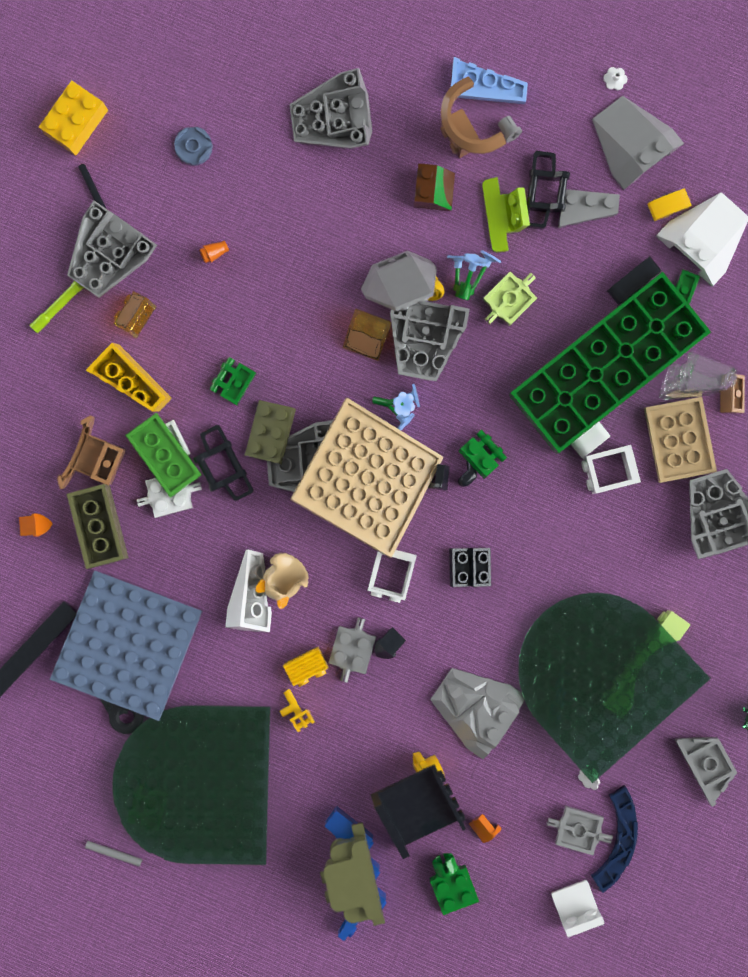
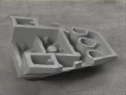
[390,301,470,381]
[689,469,748,559]
[430,668,526,759]

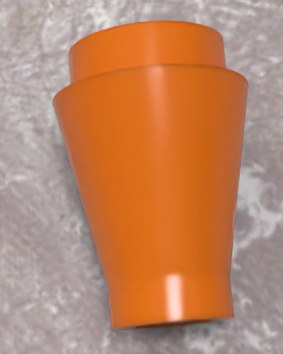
[199,241,229,263]

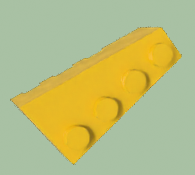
[86,343,172,412]

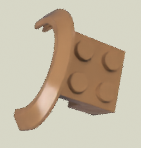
[440,76,506,158]
[57,415,126,489]

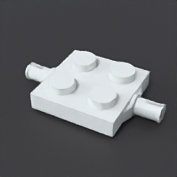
[137,478,202,518]

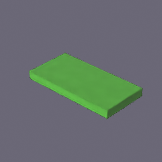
[125,413,202,498]

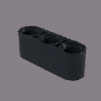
[607,256,662,305]

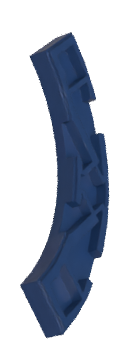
[591,785,638,893]

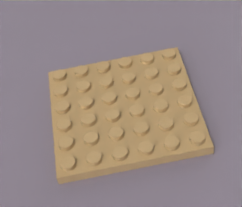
[290,398,443,558]

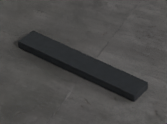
[0,601,77,698]

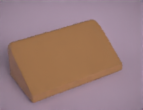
[720,374,745,413]

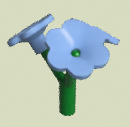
[372,384,420,430]

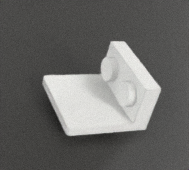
[551,880,605,937]

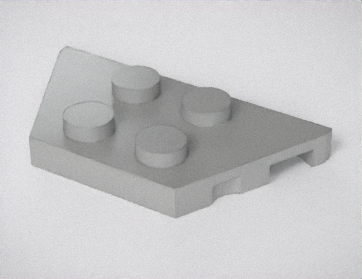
[674,737,737,807]

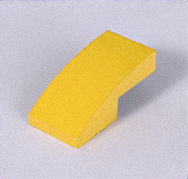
[647,188,692,221]

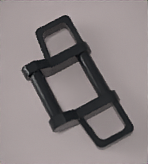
[526,151,570,230]
[193,425,254,501]

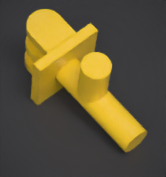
[280,689,315,732]

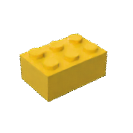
[39,80,108,156]

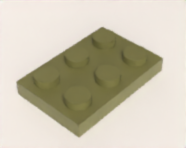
[245,400,296,465]

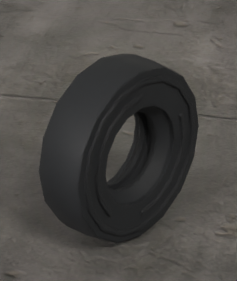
[109,704,144,734]

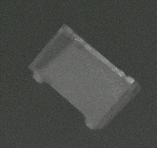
[659,352,737,401]

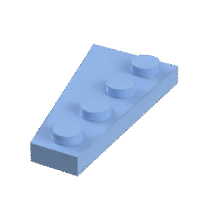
[451,57,528,104]

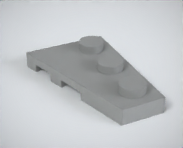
[558,189,620,228]

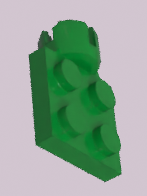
[429,853,479,915]

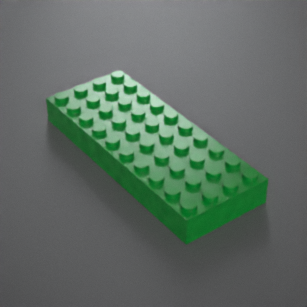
[509,272,711,454]

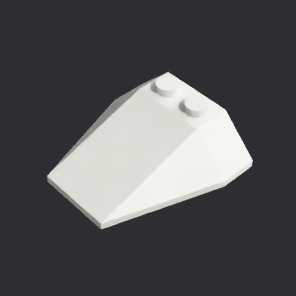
[656,192,748,286]

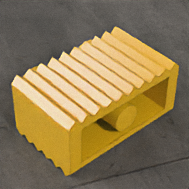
[283,647,328,687]

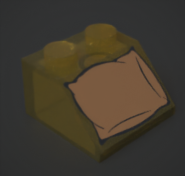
[113,291,156,339]
[343,309,392,361]

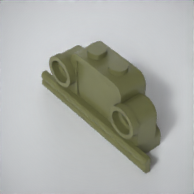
[320,822,385,926]

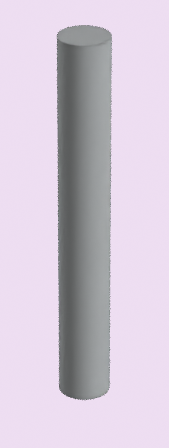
[85,841,143,867]

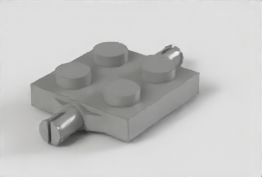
[329,617,376,683]
[547,805,612,855]

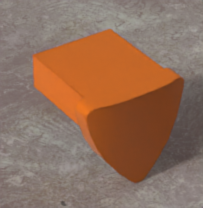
[19,513,53,537]
[469,814,502,843]

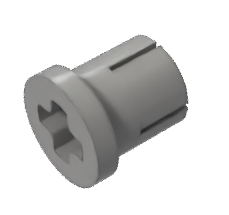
[498,116,522,142]

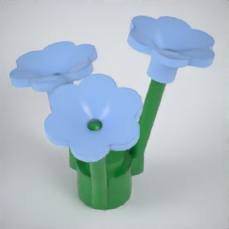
[447,250,501,300]

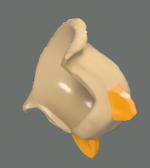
[255,553,309,609]

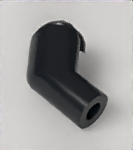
[458,461,477,487]

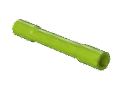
[29,281,84,333]

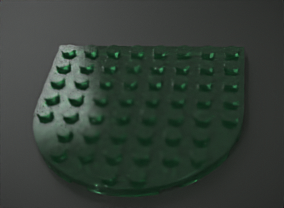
[518,593,711,783]
[112,705,271,865]

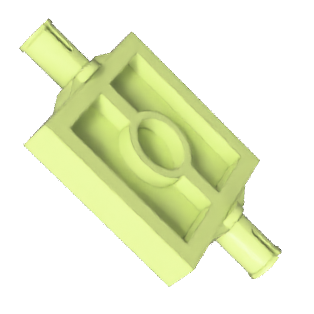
[483,271,537,326]

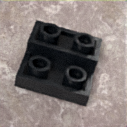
[449,548,491,587]

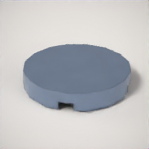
[174,127,213,166]

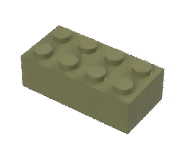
[67,484,129,569]

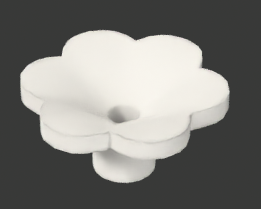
[603,67,628,90]
[578,768,600,790]

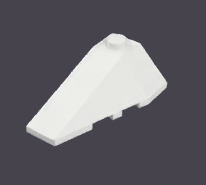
[225,550,272,632]

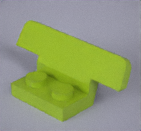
[482,177,530,252]

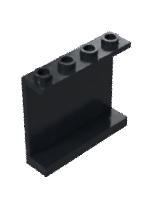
[370,764,466,859]

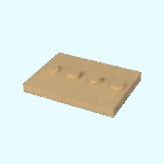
[644,397,717,483]

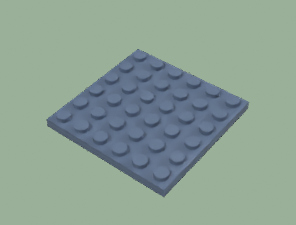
[50,570,203,721]

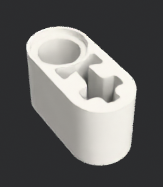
[571,422,610,458]

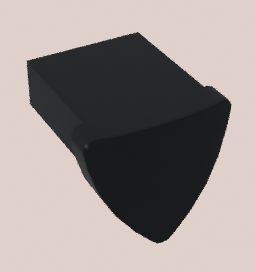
[428,464,450,490]
[375,627,406,659]

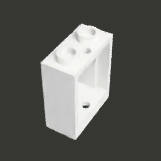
[581,445,641,494]
[368,550,417,603]

